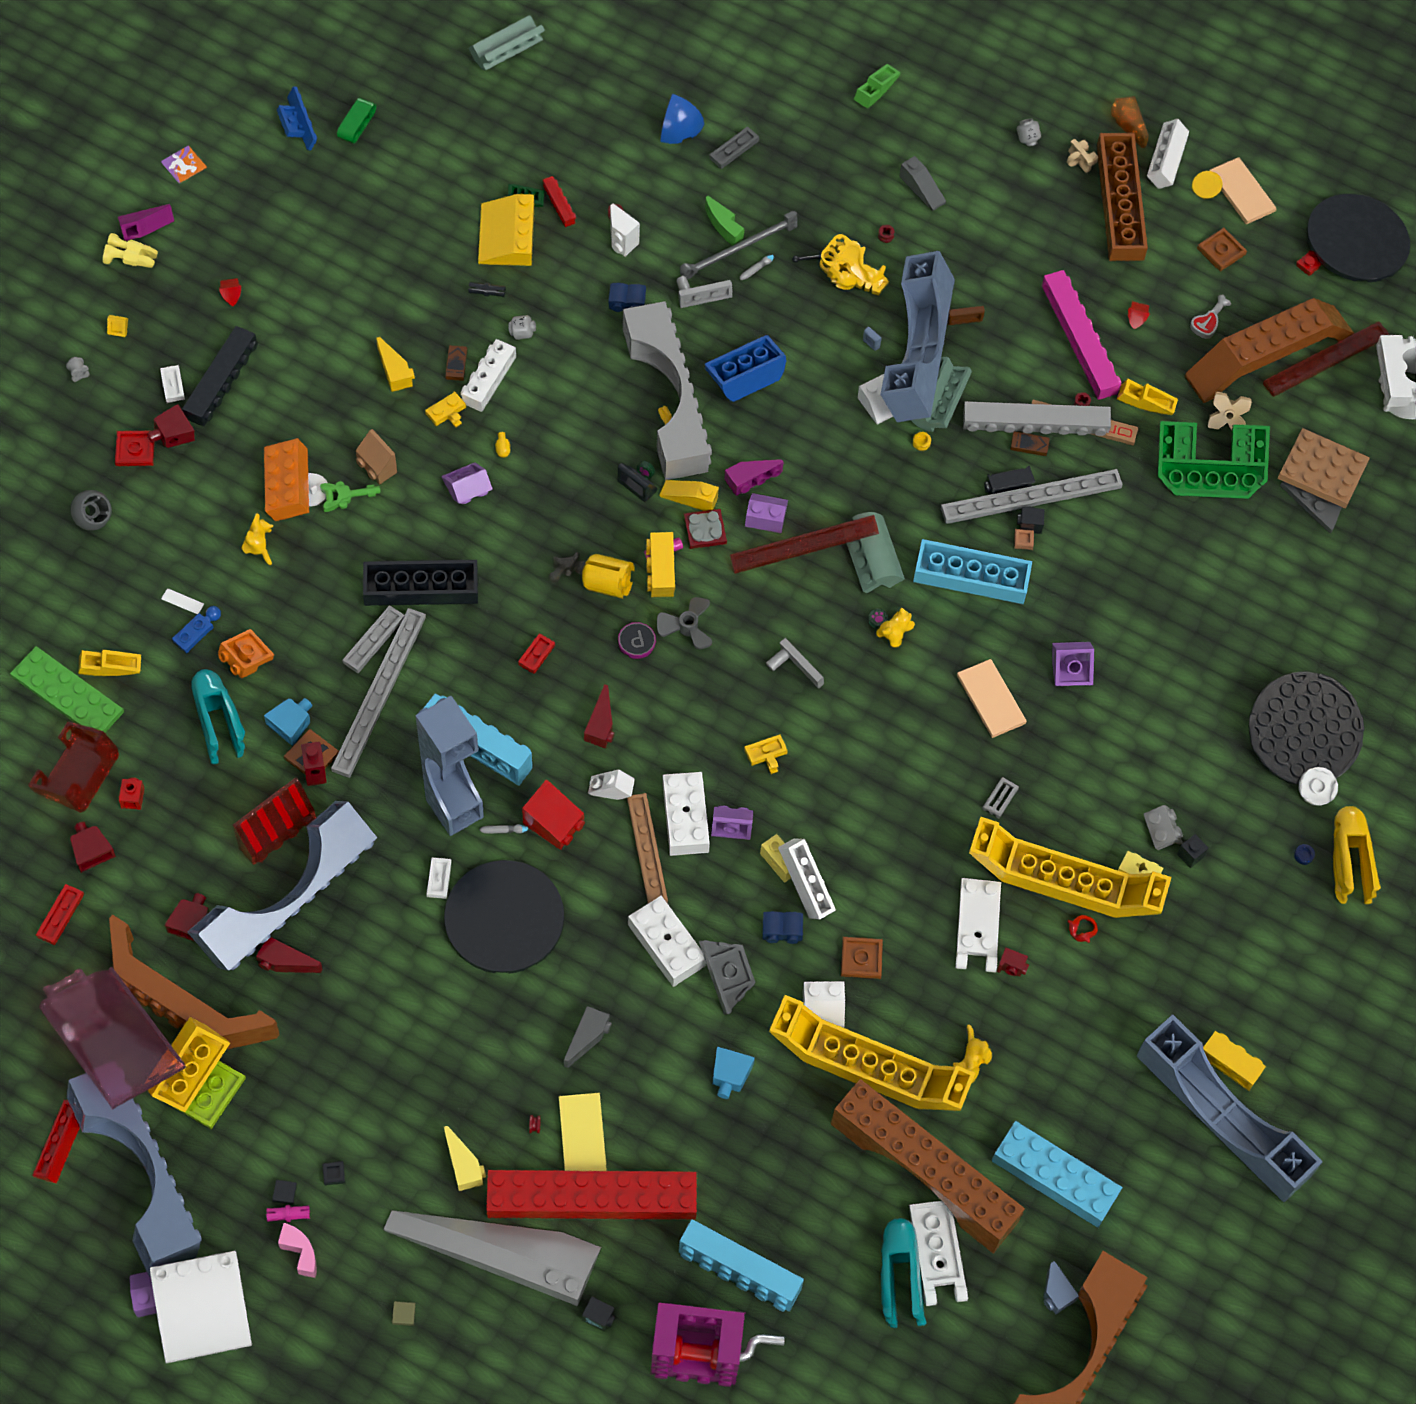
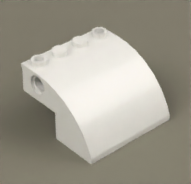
[150,1251,252,1363]

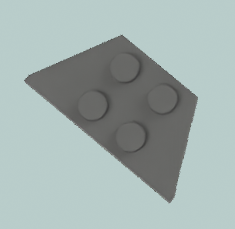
[1280,481,1342,533]
[699,940,755,1015]

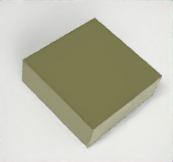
[392,1302,416,1326]

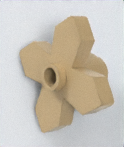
[1208,392,1252,430]

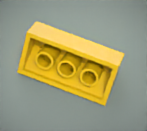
[145,1017,230,1112]

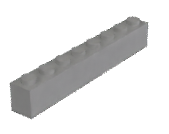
[963,402,1111,436]

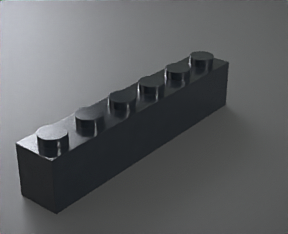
[182,326,258,427]

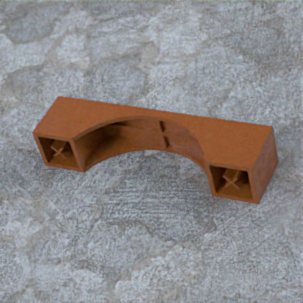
[831,1079,1025,1254]
[1014,1251,1147,1404]

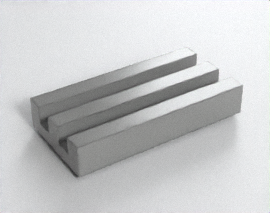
[983,777,1019,819]

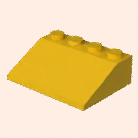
[478,194,534,266]

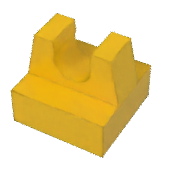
[107,315,128,337]

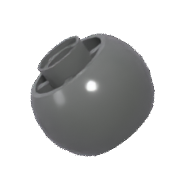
[70,490,112,531]

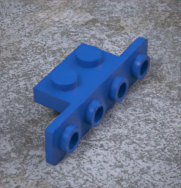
[277,87,317,150]

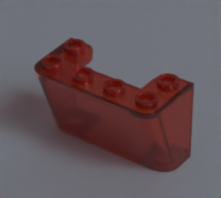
[28,721,119,813]

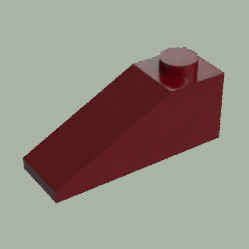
[584,684,615,749]
[256,937,323,973]

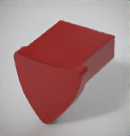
[219,278,241,306]
[1128,301,1150,329]

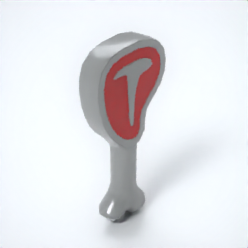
[1190,295,1231,339]

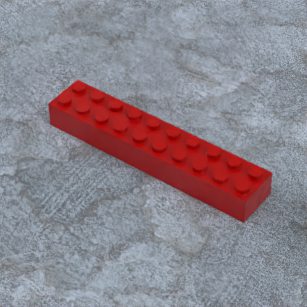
[487,1170,697,1219]

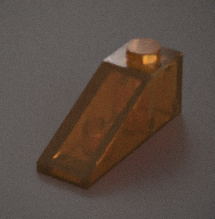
[1111,96,1149,148]

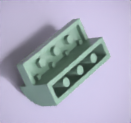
[468,15,545,70]
[911,357,972,432]
[842,512,905,593]

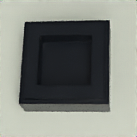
[322,1161,345,1186]
[272,1180,297,1205]

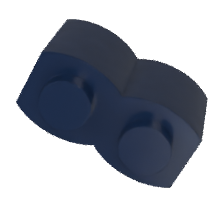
[609,283,646,312]
[763,911,803,944]

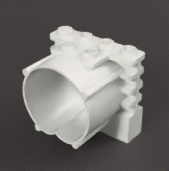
[1376,335,1416,419]

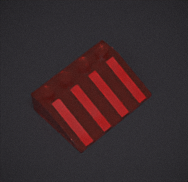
[233,777,316,865]

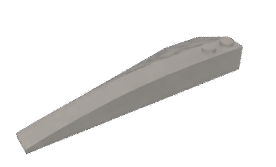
[384,1210,601,1306]

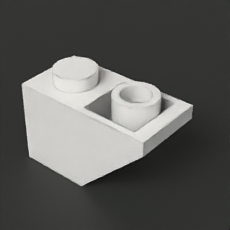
[588,769,635,800]

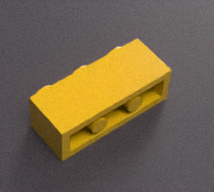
[1203,1031,1266,1091]

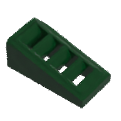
[508,184,544,207]

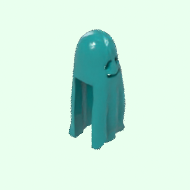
[191,669,245,764]
[881,1218,927,1328]

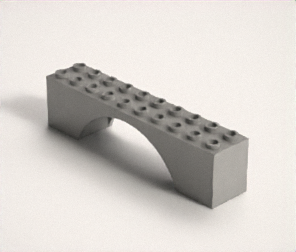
[623,301,712,481]

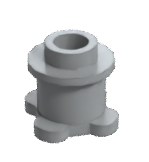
[66,357,90,382]

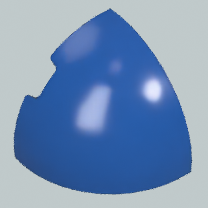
[661,94,704,144]

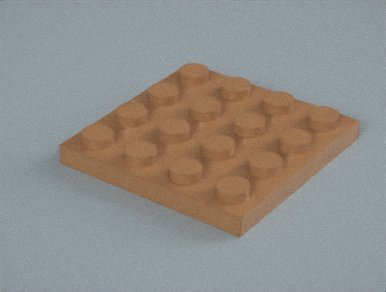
[1278,428,1370,509]

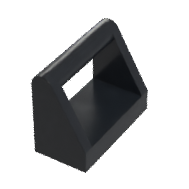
[618,463,657,502]

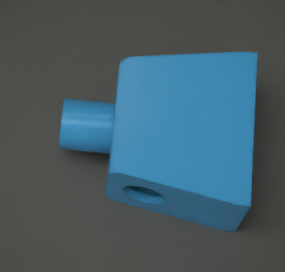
[264,698,312,746]
[713,1047,755,1099]

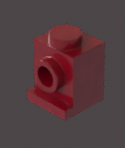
[996,948,1029,977]

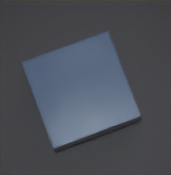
[863,327,881,351]

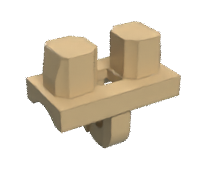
[1067,139,1098,173]

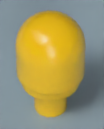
[495,432,510,458]

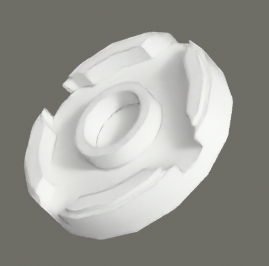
[1298,767,1338,806]

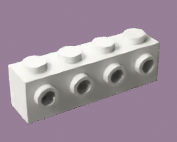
[1147,119,1189,189]
[461,339,516,412]
[778,839,836,919]

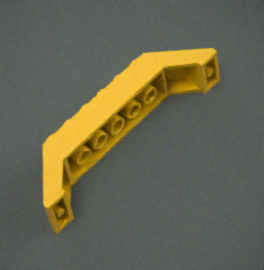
[969,817,1172,918]
[769,995,975,1111]

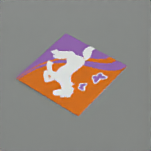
[161,145,207,184]

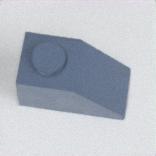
[1043,1261,1079,1315]

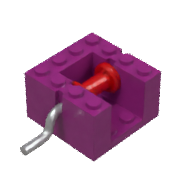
[651,1303,784,1387]

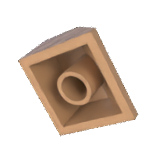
[356,429,397,485]

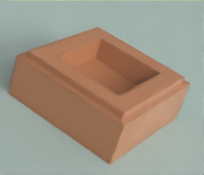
[1014,529,1034,550]

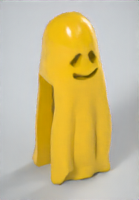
[1333,806,1381,904]

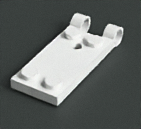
[956,878,1001,973]
[909,1201,968,1306]

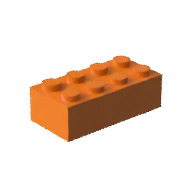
[264,438,309,521]

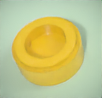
[913,432,931,451]

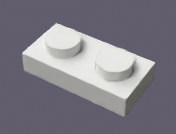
[160,365,185,403]
[427,858,452,899]

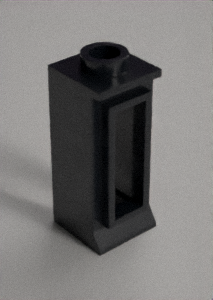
[984,465,1035,495]

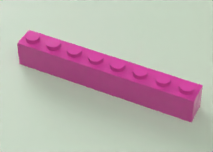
[1042,270,1121,400]

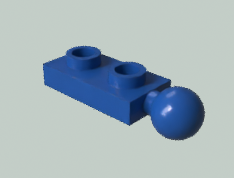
[172,606,221,653]

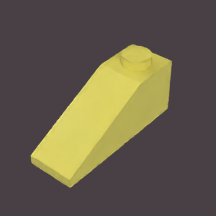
[444,1126,486,1191]

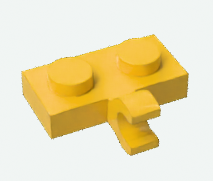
[425,392,466,427]
[744,735,788,774]

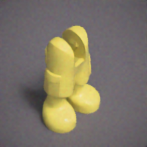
[103,233,158,268]

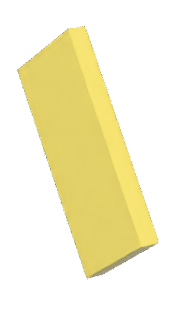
[559,1093,607,1171]

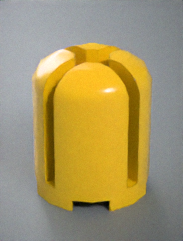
[582,554,635,599]

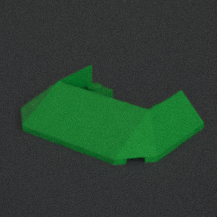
[1157,421,1270,499]

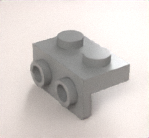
[1144,805,1183,850]

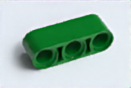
[337,97,376,144]

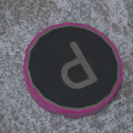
[618,622,656,659]

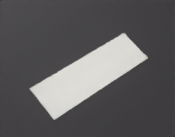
[161,588,204,614]

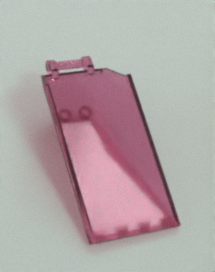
[39,967,186,1110]

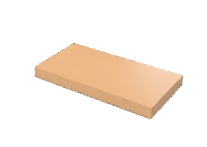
[1210,157,1276,224]
[957,659,1027,738]

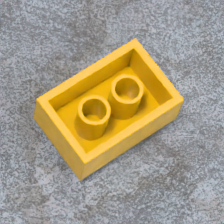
[646,532,675,597]

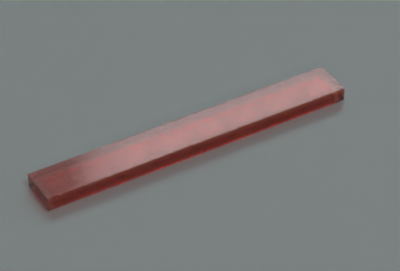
[1263,321,1389,397]
[730,515,879,574]

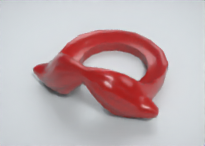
[1068,915,1098,943]

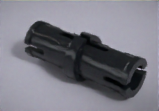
[468,282,506,297]

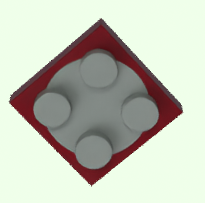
[684,509,727,549]

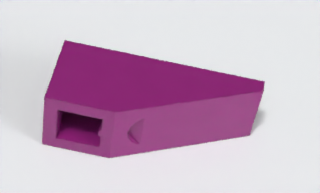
[118,204,174,241]
[724,459,784,496]

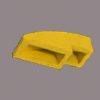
[1117,379,1178,415]
[78,650,141,676]

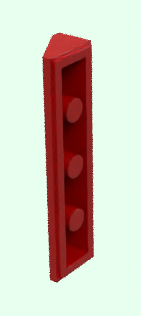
[32,1100,80,1183]

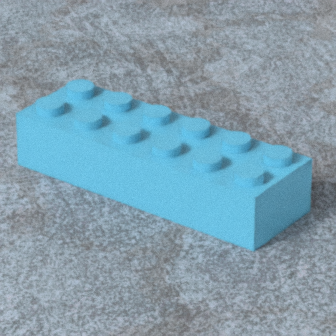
[913,539,1032,604]
[423,693,532,786]
[992,1121,1122,1228]
[679,1220,804,1312]

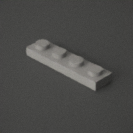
[343,605,405,673]

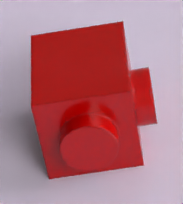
[119,778,145,810]

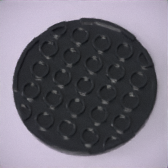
[1306,194,1410,282]
[1248,671,1364,785]
[445,860,564,974]

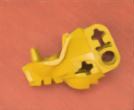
[820,234,889,295]

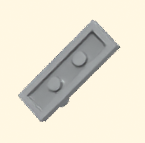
[676,276,732,308]
[766,638,824,689]

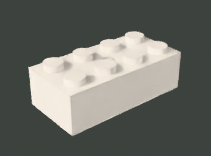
[662,772,710,856]
[628,896,706,987]

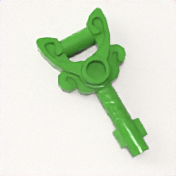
[320,481,380,512]

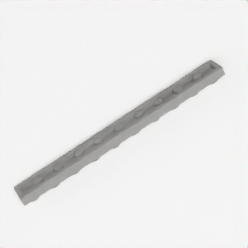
[941,469,1123,524]
[331,608,426,778]

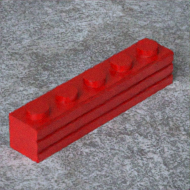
[543,176,576,227]

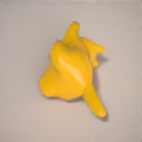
[242,513,273,565]
[876,608,915,647]
[953,1025,992,1083]

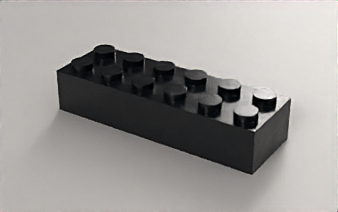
[363,560,478,606]

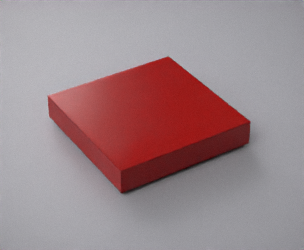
[115,431,155,466]

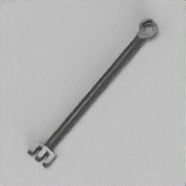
[680,211,798,279]

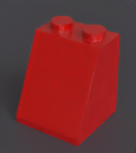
[522,780,585,850]

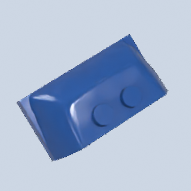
[705,335,786,402]

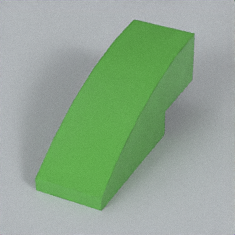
[854,64,901,109]
[705,196,744,246]

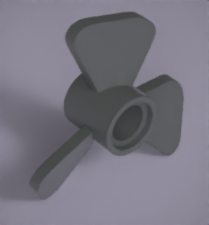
[657,597,712,649]

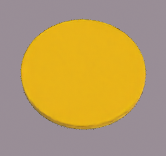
[1192,171,1223,199]

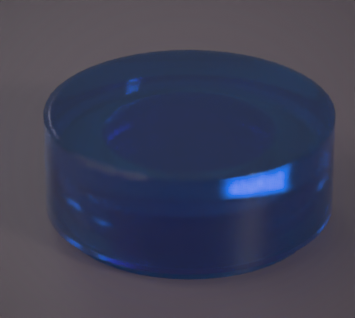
[1294,844,1315,865]

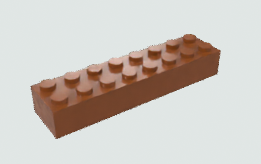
[1097,133,1148,261]

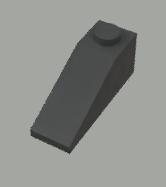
[899,156,946,211]
[564,1006,612,1068]

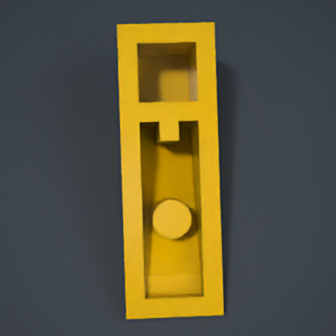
[376,337,415,392]
[660,480,719,511]

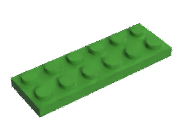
[10,646,124,740]

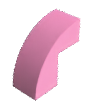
[278,1223,317,1278]

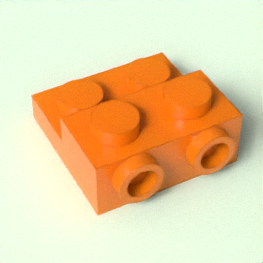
[218,629,274,679]

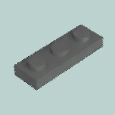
[709,126,759,169]

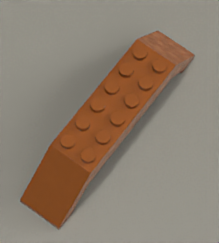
[1185,298,1354,403]
[109,914,280,1050]

